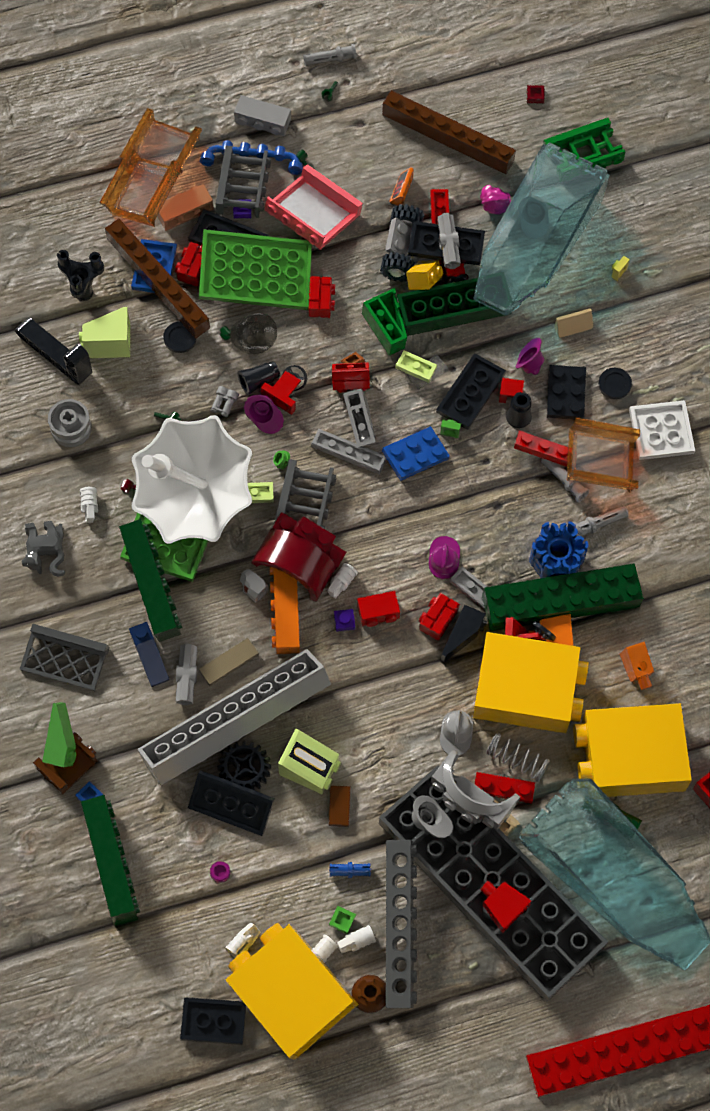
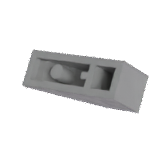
[343,389,376,448]

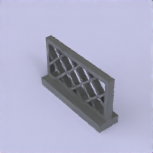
[20,624,110,691]

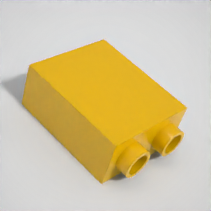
[473,632,589,733]
[573,703,692,798]
[225,923,359,1060]

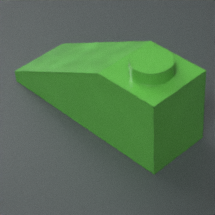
[42,702,76,767]

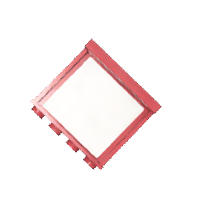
[265,164,363,250]

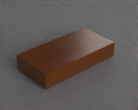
[329,785,350,827]

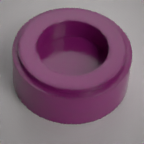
[210,861,231,883]

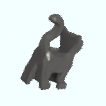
[22,521,65,577]

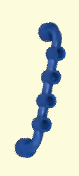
[200,141,303,175]

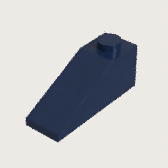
[129,622,169,687]

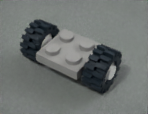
[380,204,424,282]

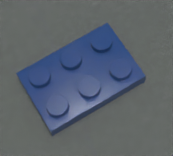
[131,239,177,293]
[382,426,450,481]

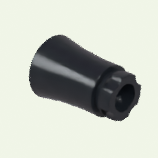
[237,361,280,395]
[506,392,532,428]

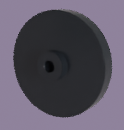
[163,321,197,353]
[598,367,632,399]

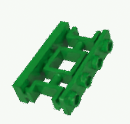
[542,117,626,183]

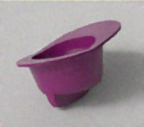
[515,338,545,375]
[244,395,284,434]
[429,536,460,579]

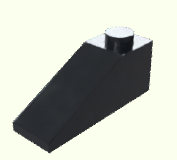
[441,605,487,662]

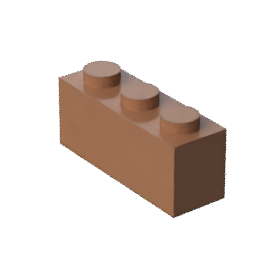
[155,184,214,231]

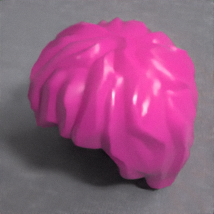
[480,185,513,215]

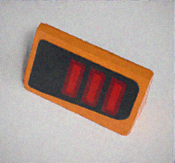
[390,167,414,206]

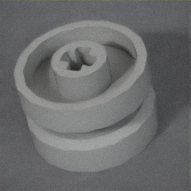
[48,399,92,447]

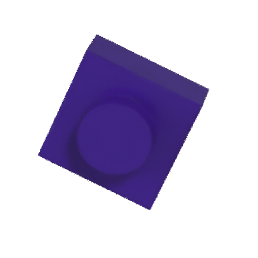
[233,199,252,219]
[334,609,355,632]

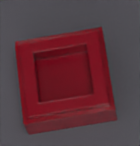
[527,85,545,104]

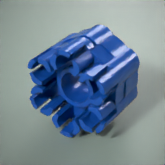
[529,521,588,578]

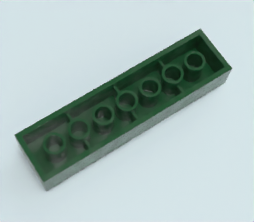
[482,563,644,632]

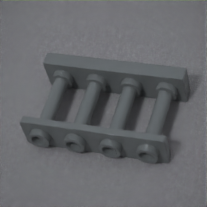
[216,145,271,218]
[274,459,337,529]

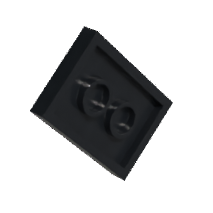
[546,365,586,420]
[180,997,246,1045]

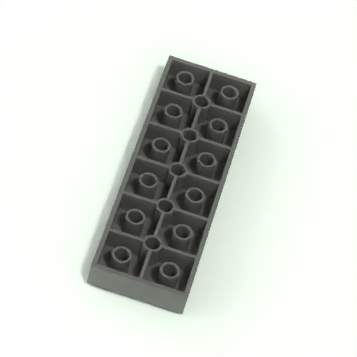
[379,765,608,1002]

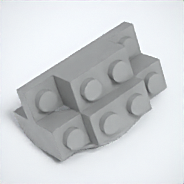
[431,750,521,830]

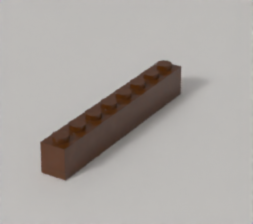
[382,90,516,174]
[105,218,210,339]

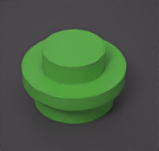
[273,451,290,469]

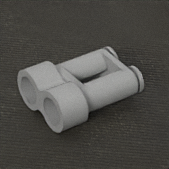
[211,386,239,417]

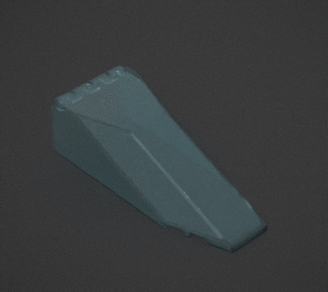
[474,142,610,316]
[519,779,710,970]

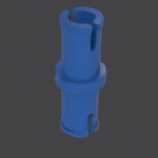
[329,862,371,878]

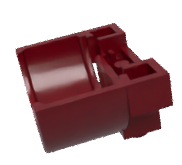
[251,512,347,602]

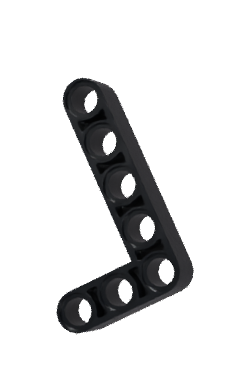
[15,317,93,385]

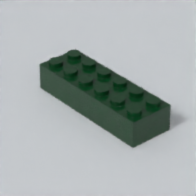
[397,272,513,336]
[119,519,183,642]
[81,795,140,926]

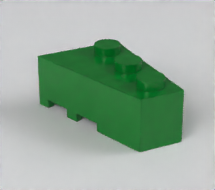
[361,288,407,356]

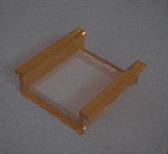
[120,108,202,189]
[100,148,183,227]
[567,418,640,493]

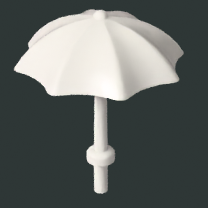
[132,415,252,544]

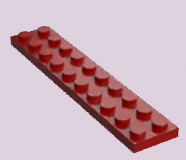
[526,1005,710,1098]

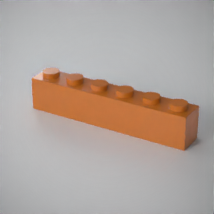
[270,567,300,654]

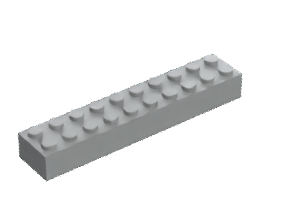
[138,649,331,786]

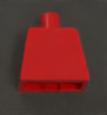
[480,881,531,933]

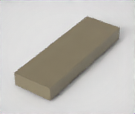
[199,638,259,686]

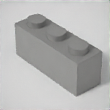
[234,95,291,136]

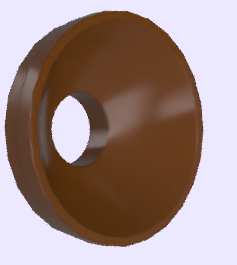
[351,975,386,1013]

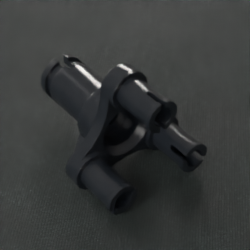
[57,250,105,301]

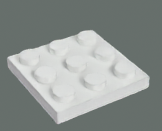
[629,400,695,460]

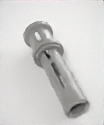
[303,44,357,66]
[541,458,590,502]
[574,506,629,536]

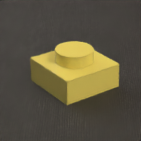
[611,256,630,281]

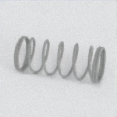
[486,732,550,782]

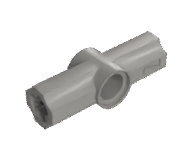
[437,213,461,269]
[176,644,198,705]

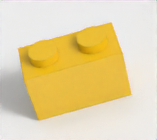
[406,260,443,290]

